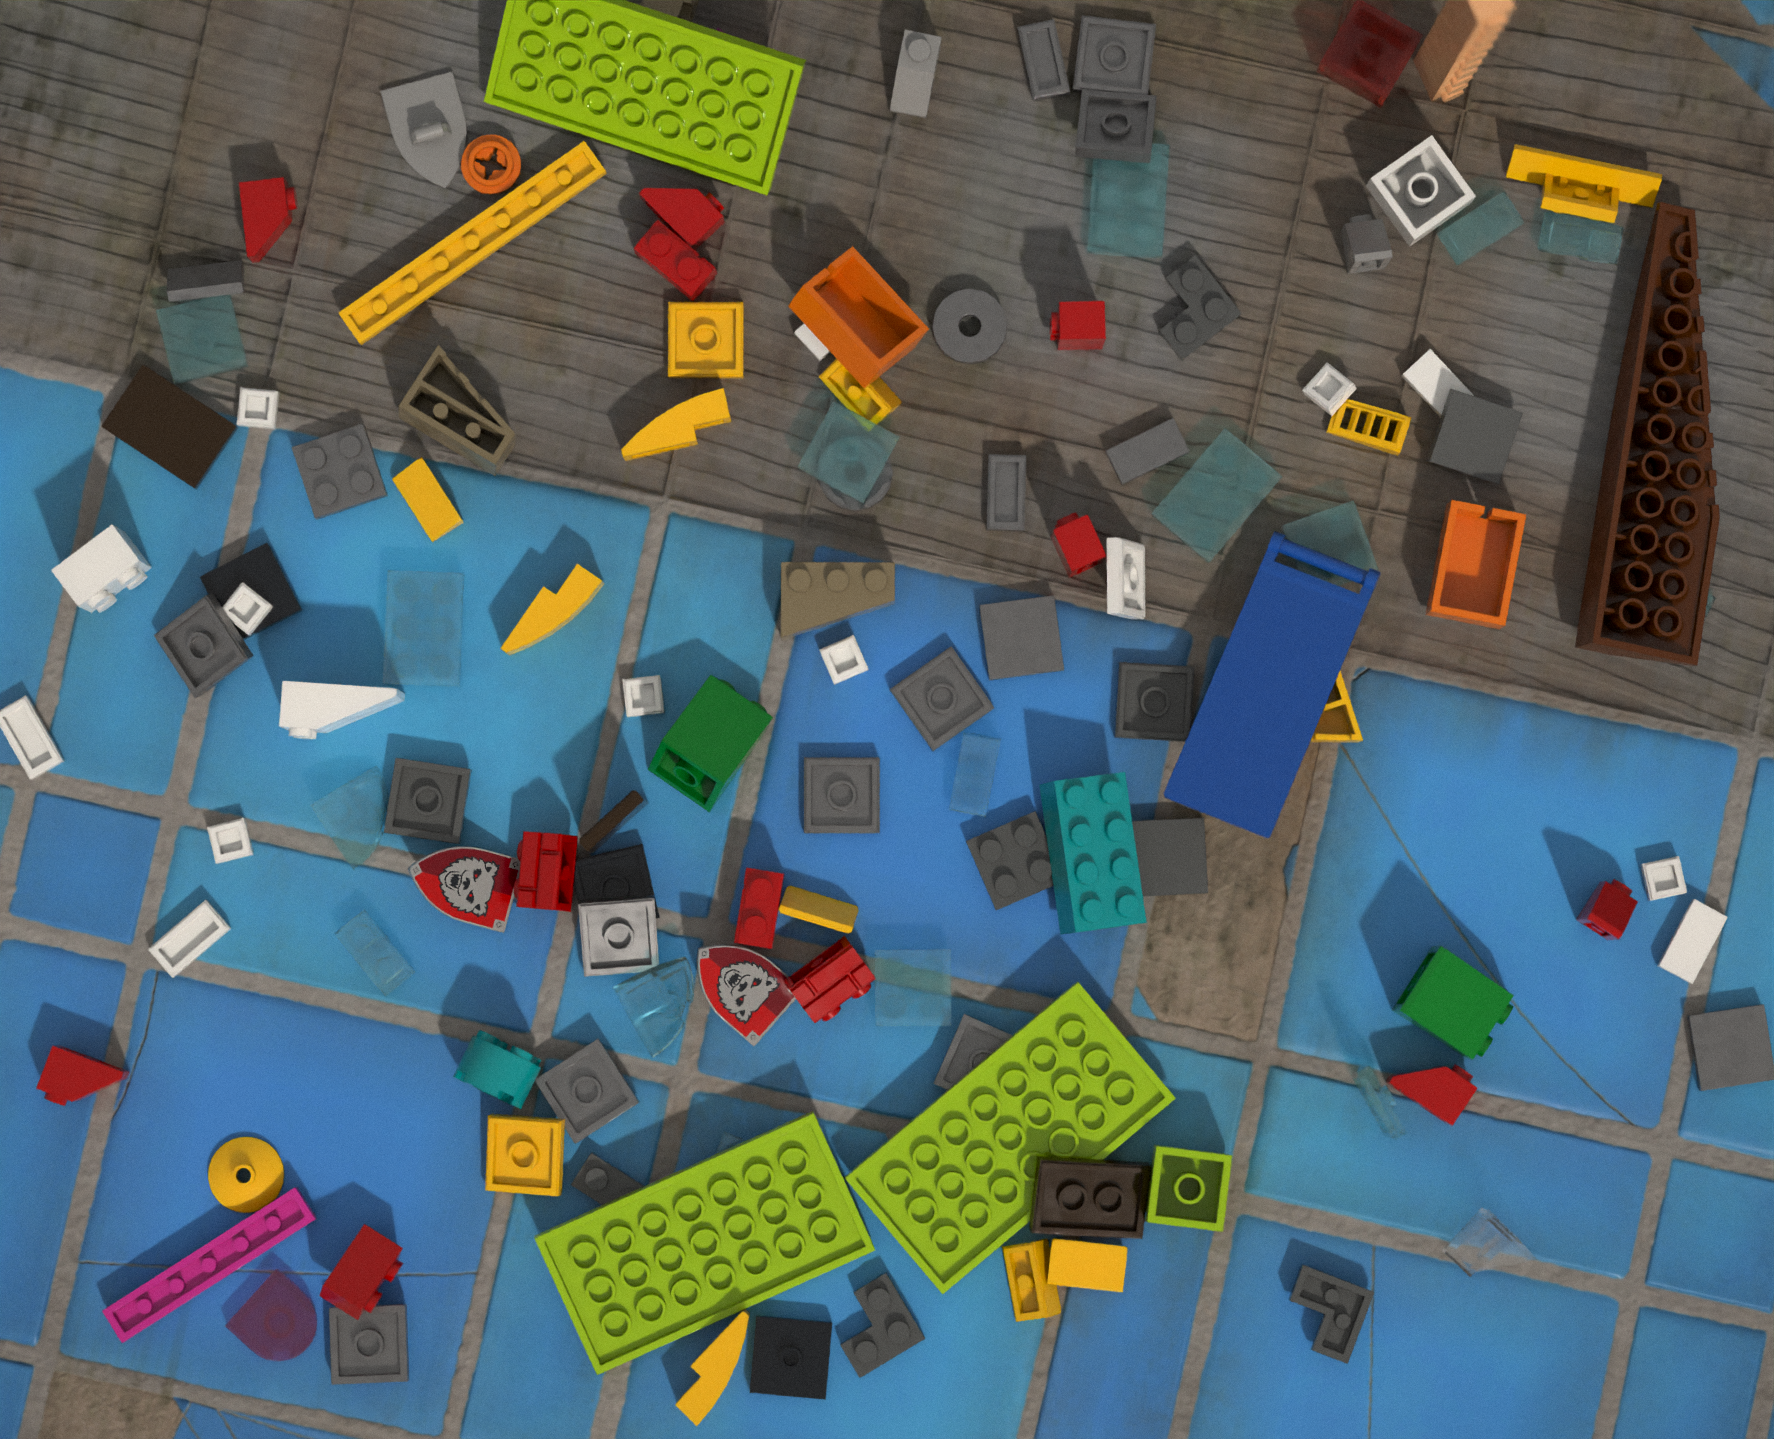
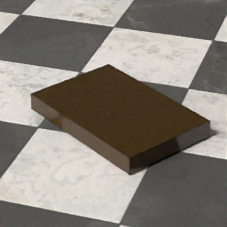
[101,364,238,490]
[1029,1156,1151,1239]

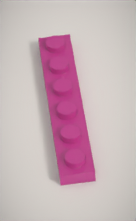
[102,1187,317,1343]

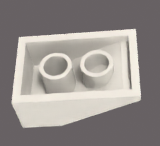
[279,681,405,739]

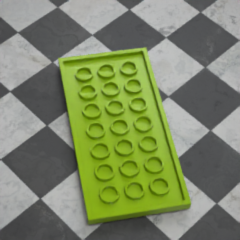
[484,0,806,196]
[844,981,1176,1294]
[534,1111,875,1375]

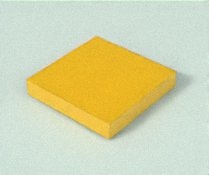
[668,302,744,378]
[485,1113,565,1196]

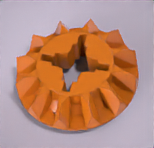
[461,135,521,195]

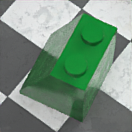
[648,675,773,812]
[1392,946,1514,1060]

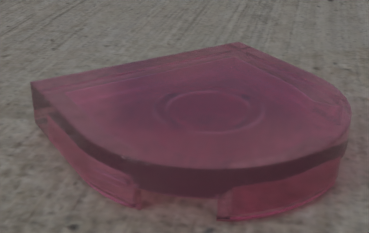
[225,1268,317,1361]

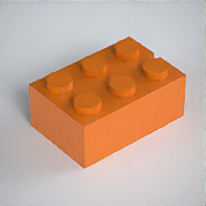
[788,246,929,389]
[1425,500,1527,629]

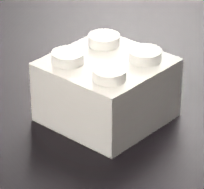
[1366,135,1476,247]
[51,524,152,613]

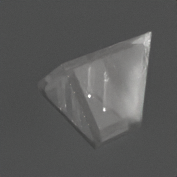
[1442,1208,1537,1276]

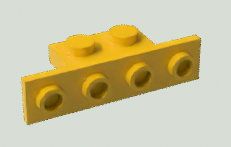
[1506,144,1662,223]

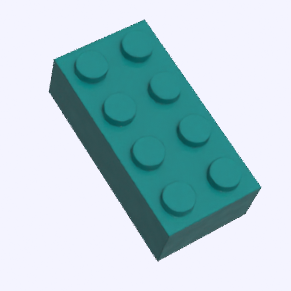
[1039,772,1147,935]

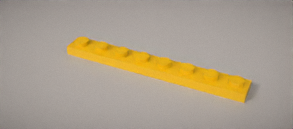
[338,141,607,345]

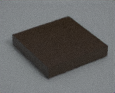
[579,790,648,854]

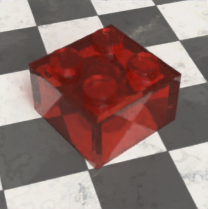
[1316,0,1423,108]

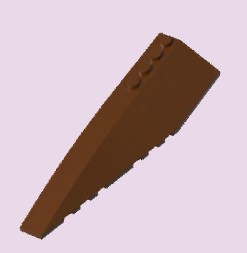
[1575,202,1720,666]

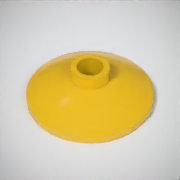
[208,1137,284,1213]

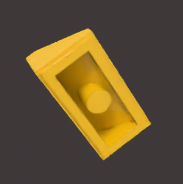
[818,358,901,432]
[392,457,464,543]
[779,886,859,934]
[1002,1239,1061,1322]
[1047,1239,1128,1293]

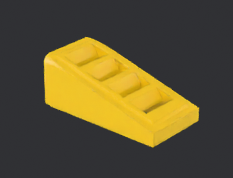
[1326,399,1412,456]

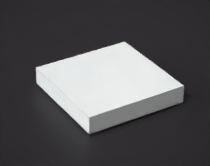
[1107,537,1145,620]

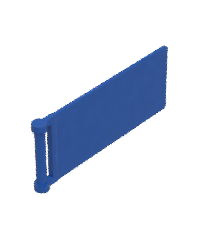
[1164,531,1381,838]

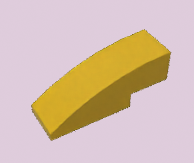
[621,388,731,461]
[500,564,604,655]
[675,1309,750,1426]

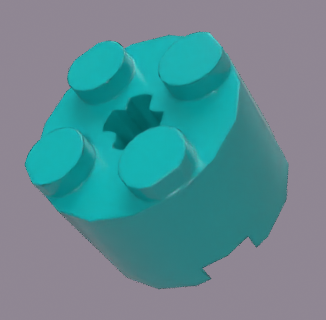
[453,1030,541,1109]

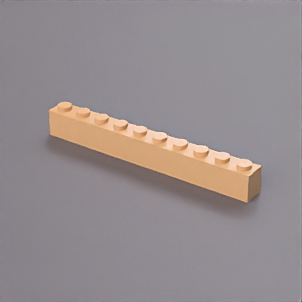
[1413,0,1516,102]

